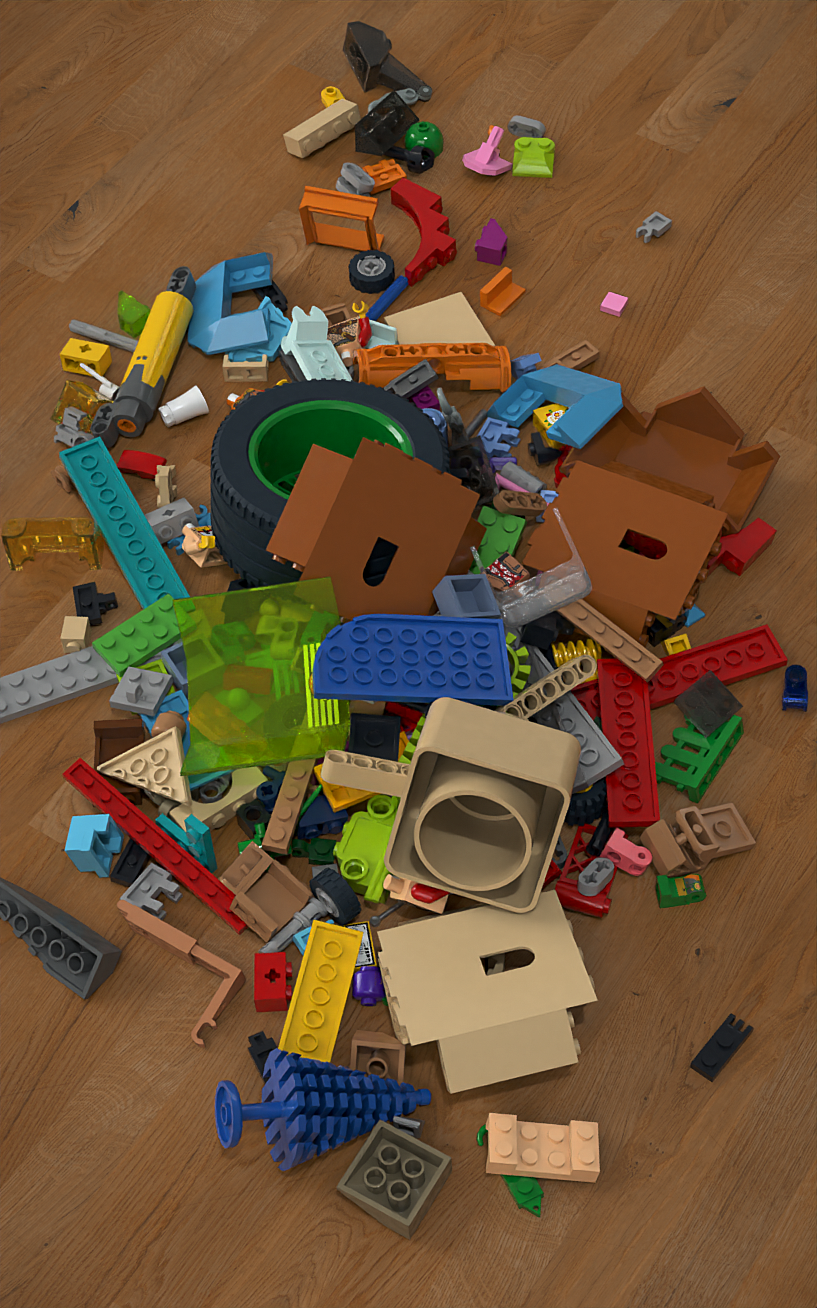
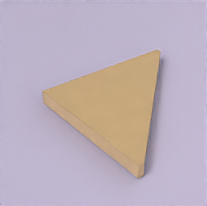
[97,726,192,806]

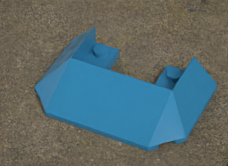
[188,252,273,355]
[487,364,623,449]

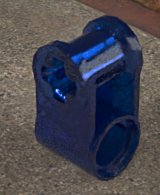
[782,664,808,712]

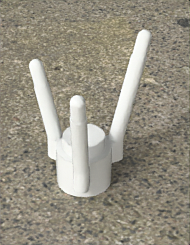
[78,363,120,404]

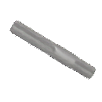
[69,319,138,352]

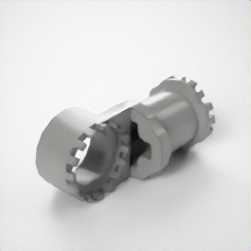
[200,757,241,804]

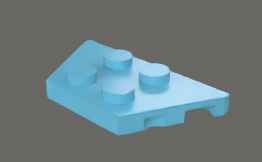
[228,296,292,362]

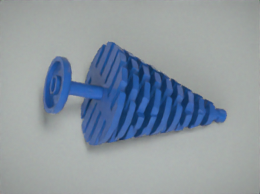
[215,1048,432,1171]

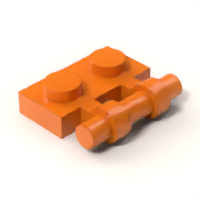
[362,158,407,195]

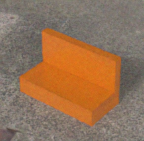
[480,267,526,316]

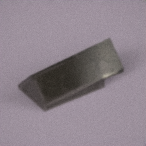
[355,90,420,156]

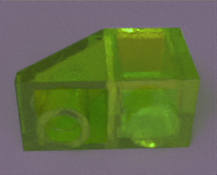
[117,290,151,339]

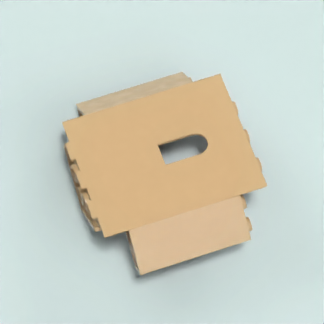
[377,890,598,1094]

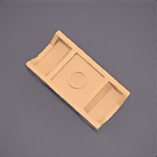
[486,1113,600,1183]

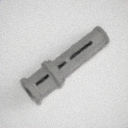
[258,897,328,953]

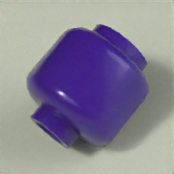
[352,966,386,1006]

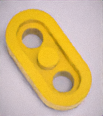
[321,86,346,108]

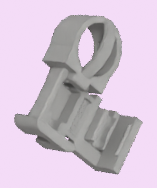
[54,407,94,447]

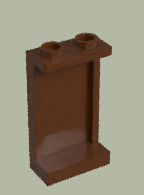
[92,718,145,807]

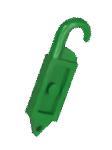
[477,1124,544,1217]

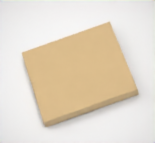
[384,292,495,346]

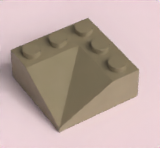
[336,1120,452,1240]

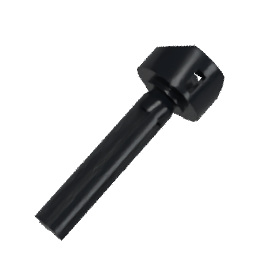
[362,137,435,174]

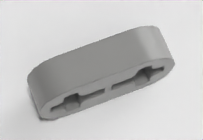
[507,115,546,138]
[577,858,614,896]

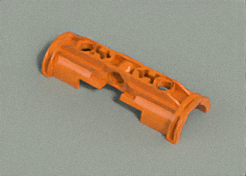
[352,343,511,392]

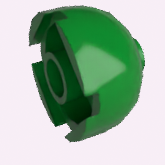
[404,121,444,158]

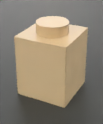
[60,616,92,653]

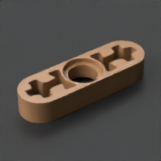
[493,490,547,517]

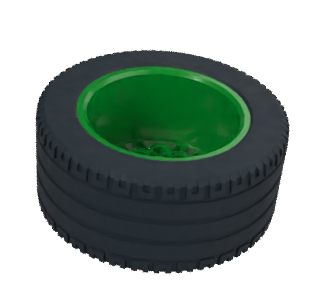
[210,378,450,604]

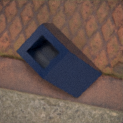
[297,795,348,839]

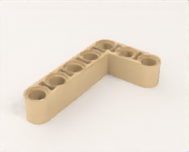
[494,655,597,721]
[320,750,410,797]

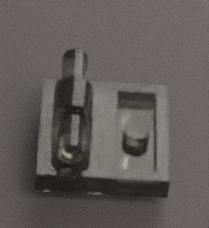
[673,670,743,738]

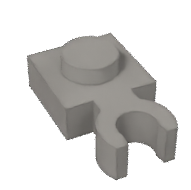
[636,211,672,243]

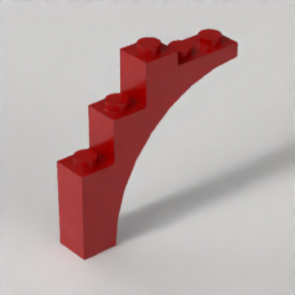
[390,177,457,287]
[623,517,777,576]

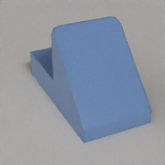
[510,353,542,380]

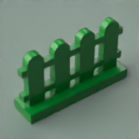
[655,709,744,803]

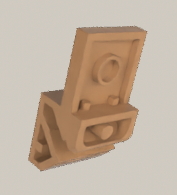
[640,803,756,878]

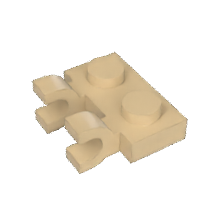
[155,465,177,508]

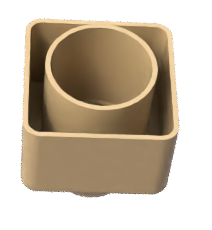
[384,697,581,913]

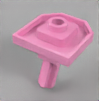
[462,126,512,176]

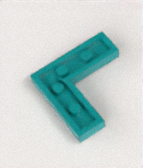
[155,813,218,873]

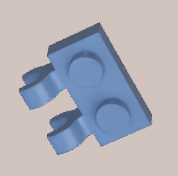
[470,417,521,457]

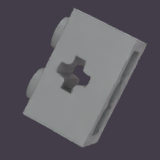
[144,497,200,544]

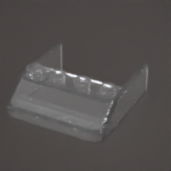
[470,508,592,628]

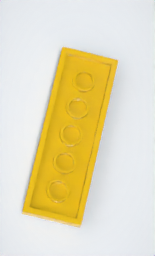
[278,920,364,1062]

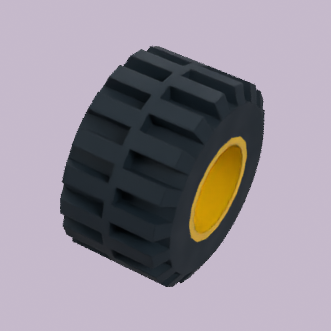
[563,777,606,826]

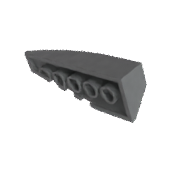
[0,877,122,999]

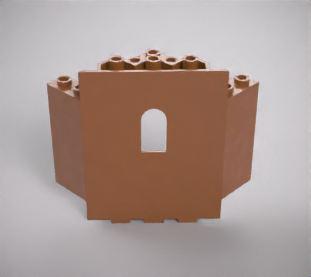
[560,386,781,537]
[266,437,487,624]
[522,460,728,648]

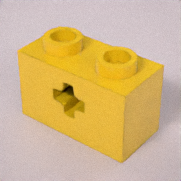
[60,338,112,376]

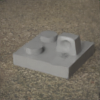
[109,666,174,716]

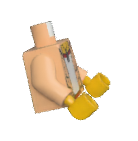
[182,523,228,568]

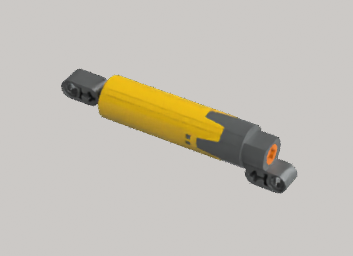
[90,266,196,448]

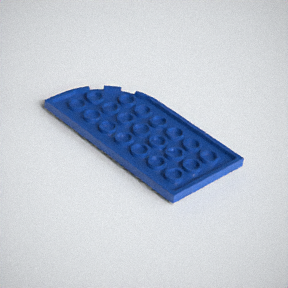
[312,614,514,706]

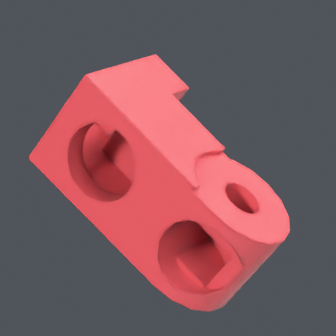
[600,827,652,876]

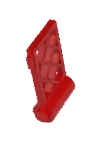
[554,824,632,918]

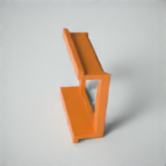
[299,186,385,251]

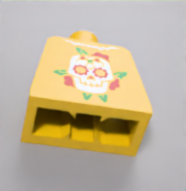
[533,403,569,449]

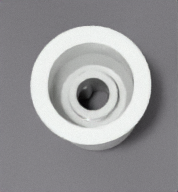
[158,385,209,427]

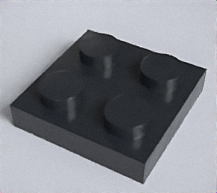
[348,713,401,762]

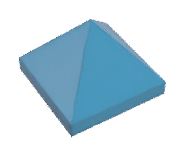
[684,604,706,628]

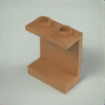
[229,860,313,942]

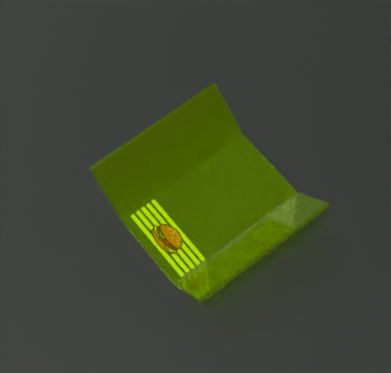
[173,577,350,777]

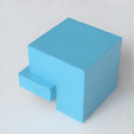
[64,814,124,878]

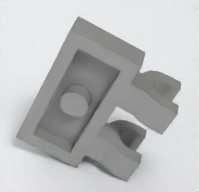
[120,862,183,920]

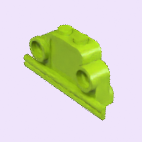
[333,795,398,904]

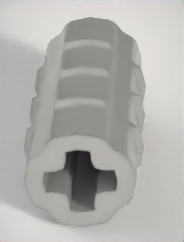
[500,461,547,495]

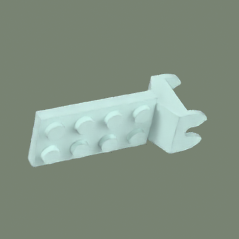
[281,306,352,381]

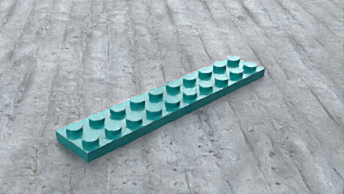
[59,436,196,613]

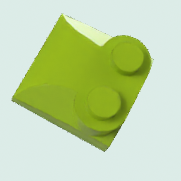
[512,137,555,178]

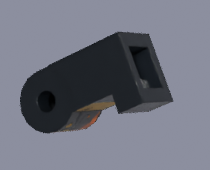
[646,614,687,647]

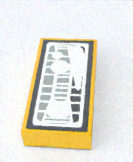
[344,921,377,974]

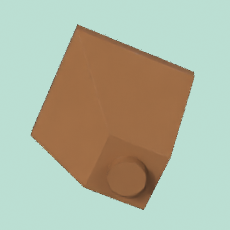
[350,1030,406,1086]

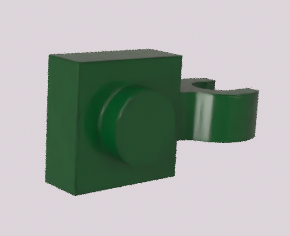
[292,838,337,865]

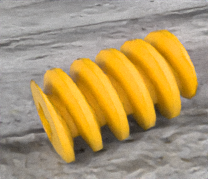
[550,639,601,667]

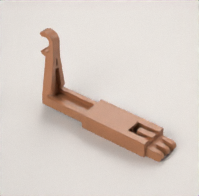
[117,900,246,1048]

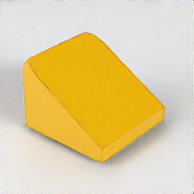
[661,634,691,656]

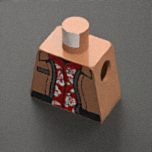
[480,552,534,607]

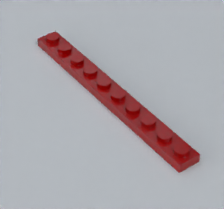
[62,758,249,935]

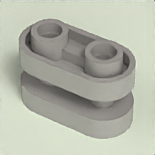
[336,163,375,197]

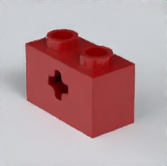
[254,952,293,1012]

